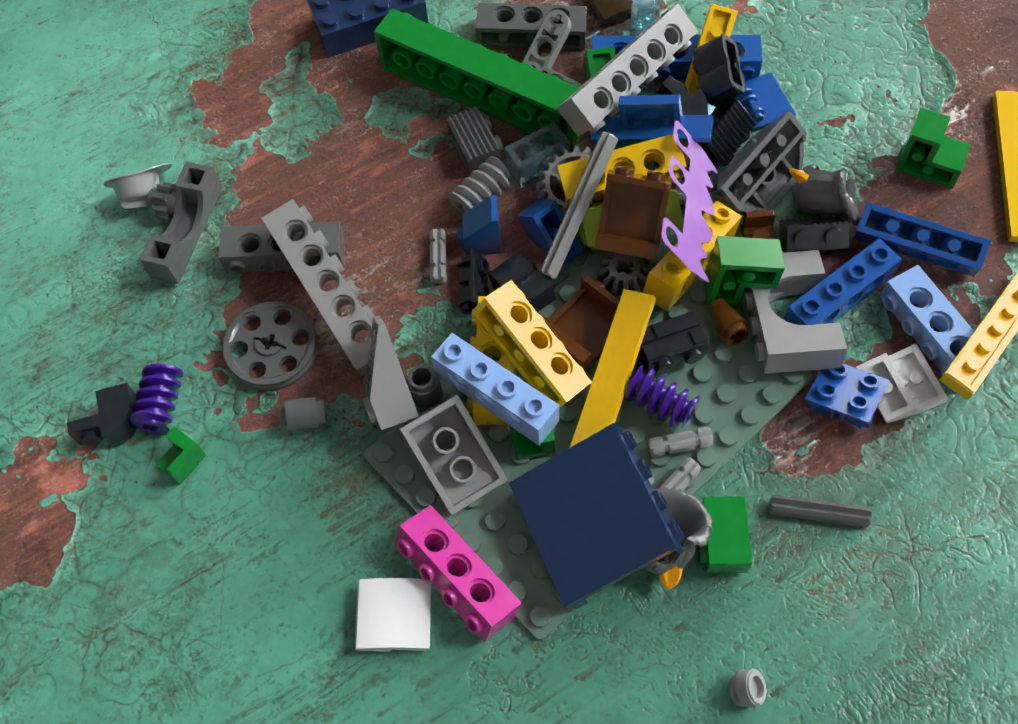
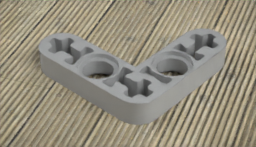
[522,10,583,87]

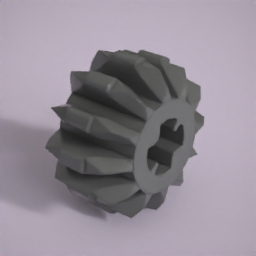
[597,252,650,297]

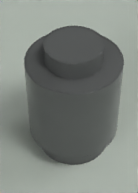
[406,365,443,408]
[279,397,327,432]

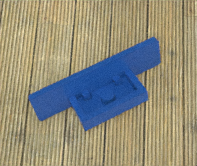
[591,94,714,144]

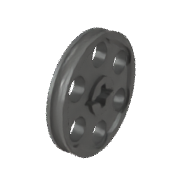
[223,302,318,390]

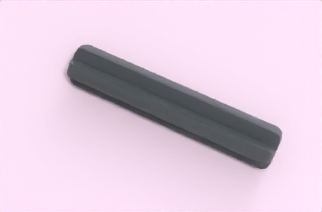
[769,495,872,528]

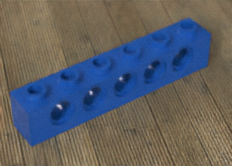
[592,35,763,81]

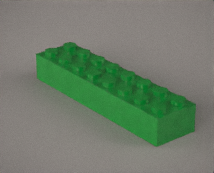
[374,8,586,152]

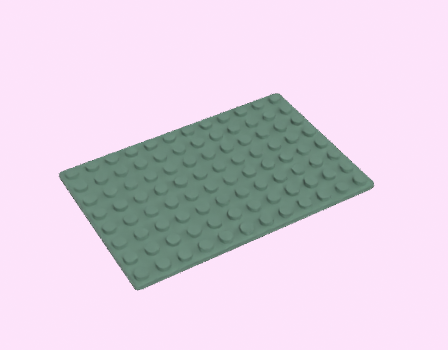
[364,246,813,641]

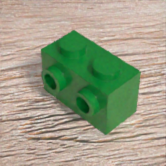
[698,496,752,574]

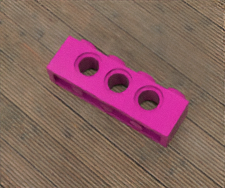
[395,505,522,642]

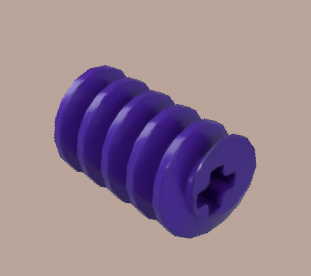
[130,364,184,435]
[625,365,700,429]

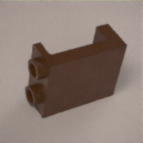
[594,166,672,260]
[542,275,620,373]

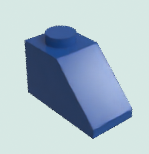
[457,195,501,255]
[517,199,584,267]

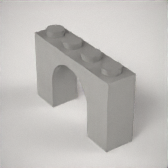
[743,250,847,374]

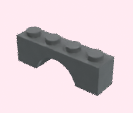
[139,162,222,284]

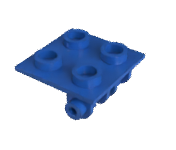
[734,73,796,130]
[804,363,890,429]

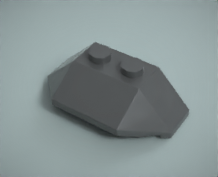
[717,111,807,213]

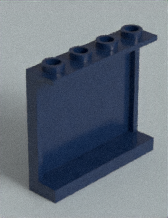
[509,423,685,609]

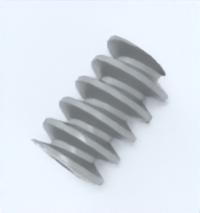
[447,156,510,214]

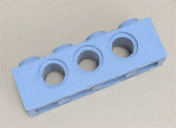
[880,265,1000,378]
[431,333,559,446]

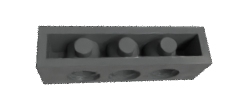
[475,3,587,50]
[218,221,345,274]

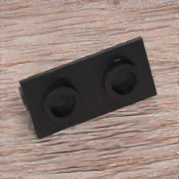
[458,248,490,314]

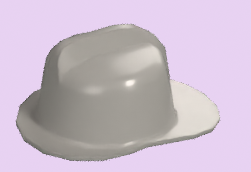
[103,163,172,210]

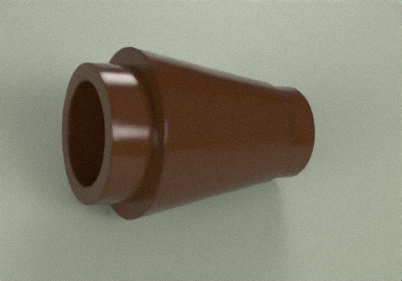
[708,298,749,346]

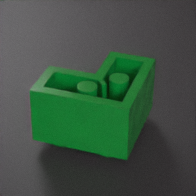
[895,108,971,189]
[703,236,785,307]

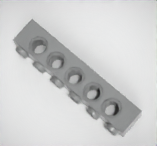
[557,4,698,136]
[261,199,375,377]

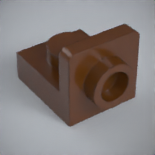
[741,210,776,239]

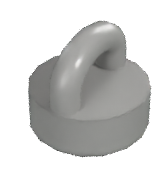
[729,669,767,707]

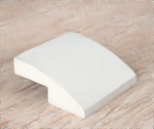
[856,344,948,423]
[355,578,431,652]

